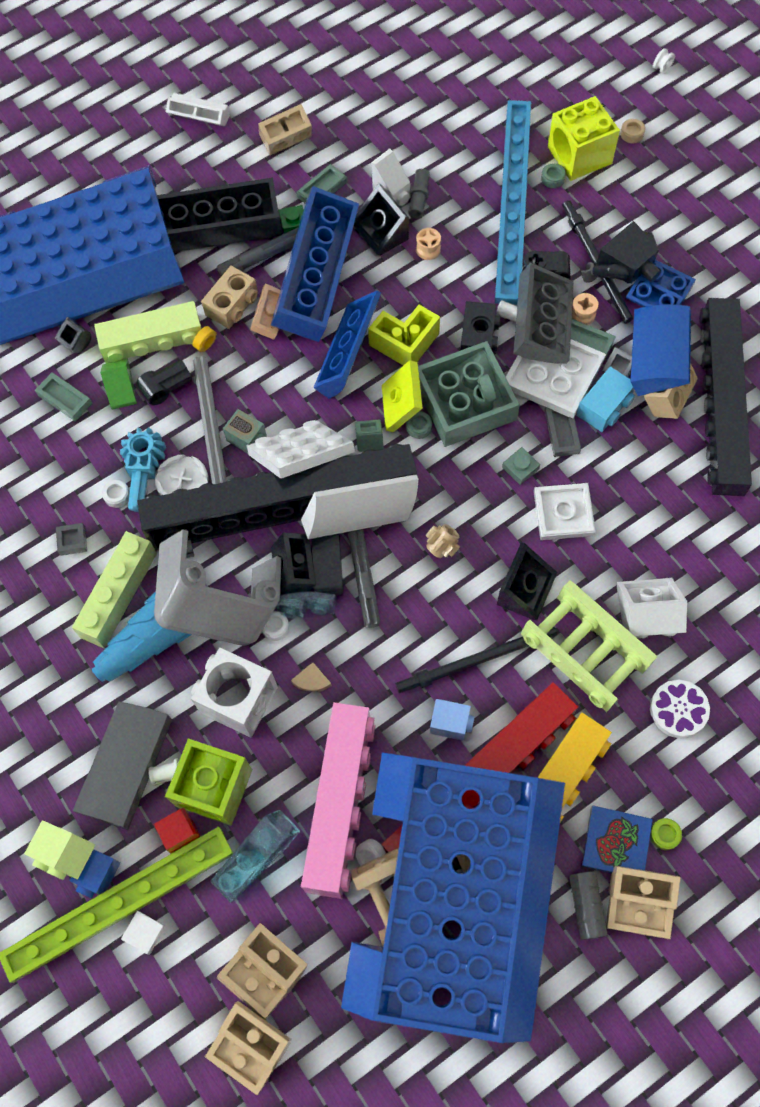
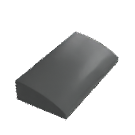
[514,263,574,363]
[73,701,172,830]

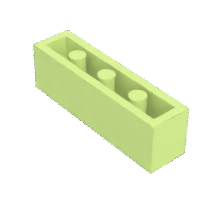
[94,301,202,363]
[72,531,157,649]

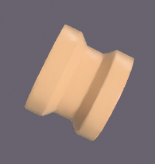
[416,228,441,260]
[572,293,598,325]

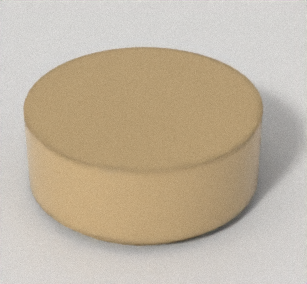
[620,119,645,143]

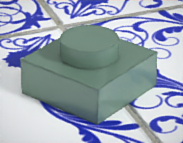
[502,447,541,485]

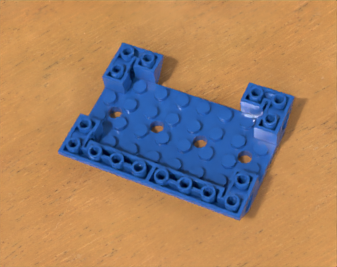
[341,753,565,1043]

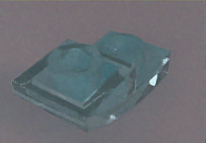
[276,592,337,619]

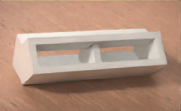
[166,93,230,127]

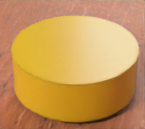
[192,326,216,352]

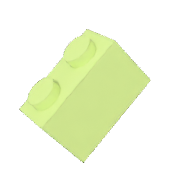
[24,820,95,880]

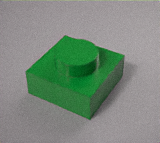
[279,205,303,234]

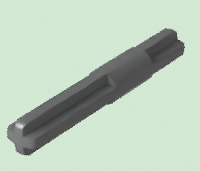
[217,227,299,277]
[348,529,380,628]

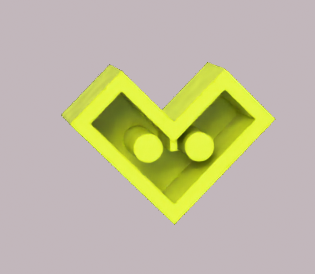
[368,305,440,366]

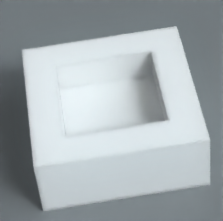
[121,911,166,955]

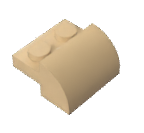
[606,866,681,939]
[217,923,308,1020]
[205,1001,292,1095]

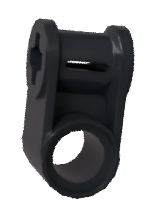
[522,250,571,279]

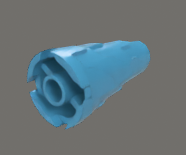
[92,591,192,682]

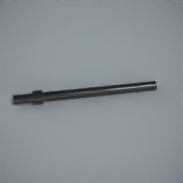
[562,200,633,324]
[395,627,557,694]

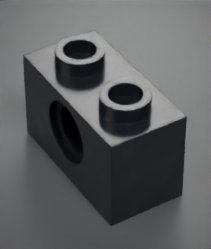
[460,301,500,352]
[271,532,316,598]

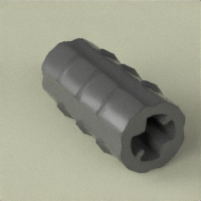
[569,872,608,940]

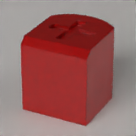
[154,808,201,854]

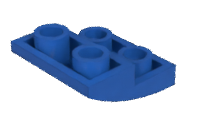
[626,260,696,307]

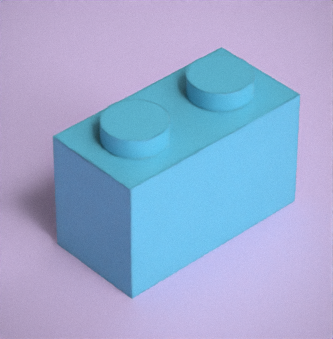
[576,367,636,432]

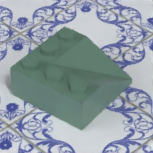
[418,341,520,447]

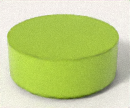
[650,818,682,850]

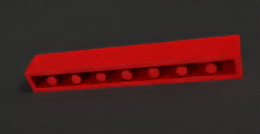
[381,682,578,853]

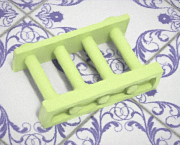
[521,580,658,712]

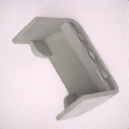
[154,530,281,646]

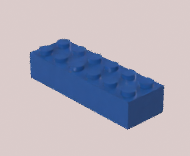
[271,186,359,342]

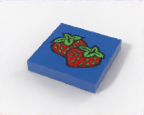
[581,805,652,874]

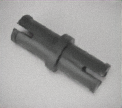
[408,169,430,219]

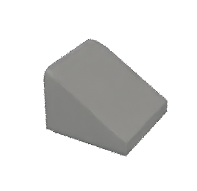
[603,347,632,378]

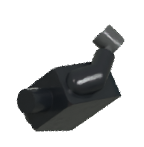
[580,221,661,284]

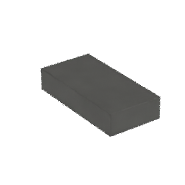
[544,407,581,457]

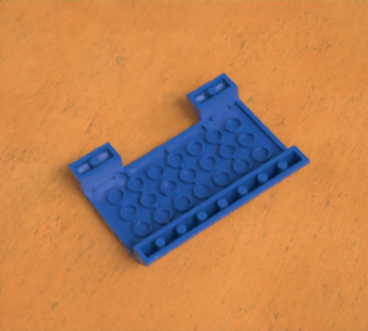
[0,165,185,345]

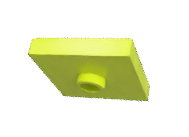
[381,360,423,432]

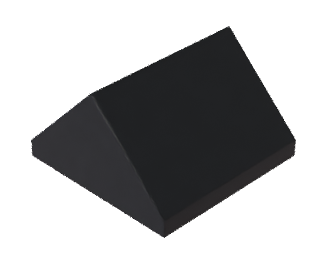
[353,184,409,256]
[497,543,558,620]

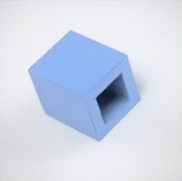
[430,699,475,741]

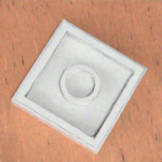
[534,483,596,540]

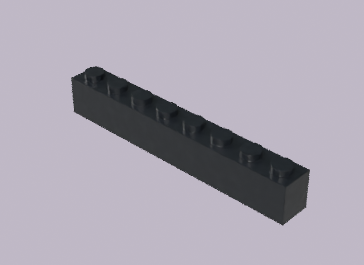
[699,298,752,496]

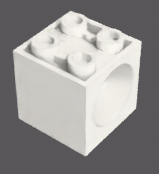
[191,647,278,738]

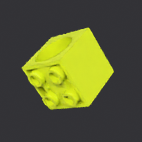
[548,96,620,181]

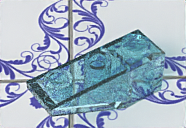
[210,810,300,903]

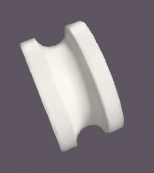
[653,48,675,74]

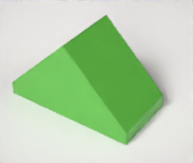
[100,358,137,410]

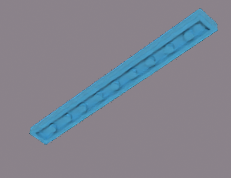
[495,100,531,305]

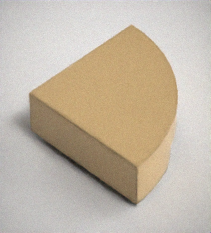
[291,663,332,692]

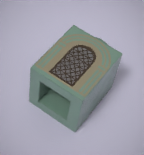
[223,409,267,454]

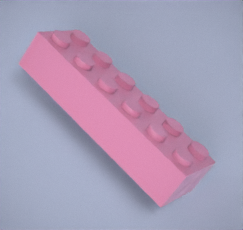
[301,702,375,899]

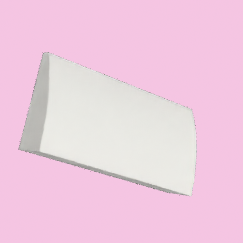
[301,475,419,539]

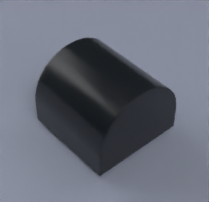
[55,317,92,353]

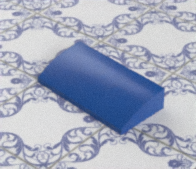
[313,290,381,399]
[631,304,691,396]

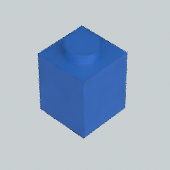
[69,849,121,898]

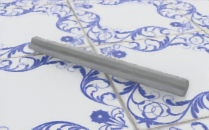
[193,356,227,484]

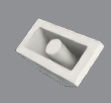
[372,149,410,206]

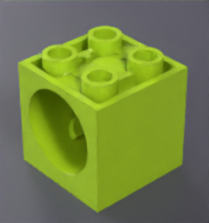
[165,739,253,826]

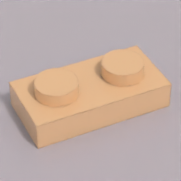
[250,283,281,340]

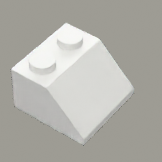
[617,578,687,638]

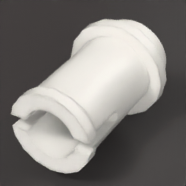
[496,300,517,322]
[149,758,179,786]

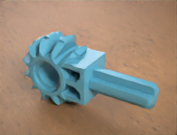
[120,427,166,512]

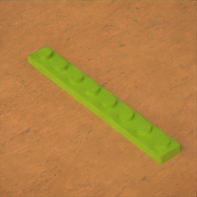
[0,827,234,983]

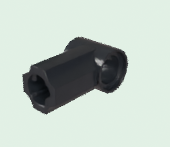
[136,360,193,406]

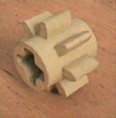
[426,524,460,558]

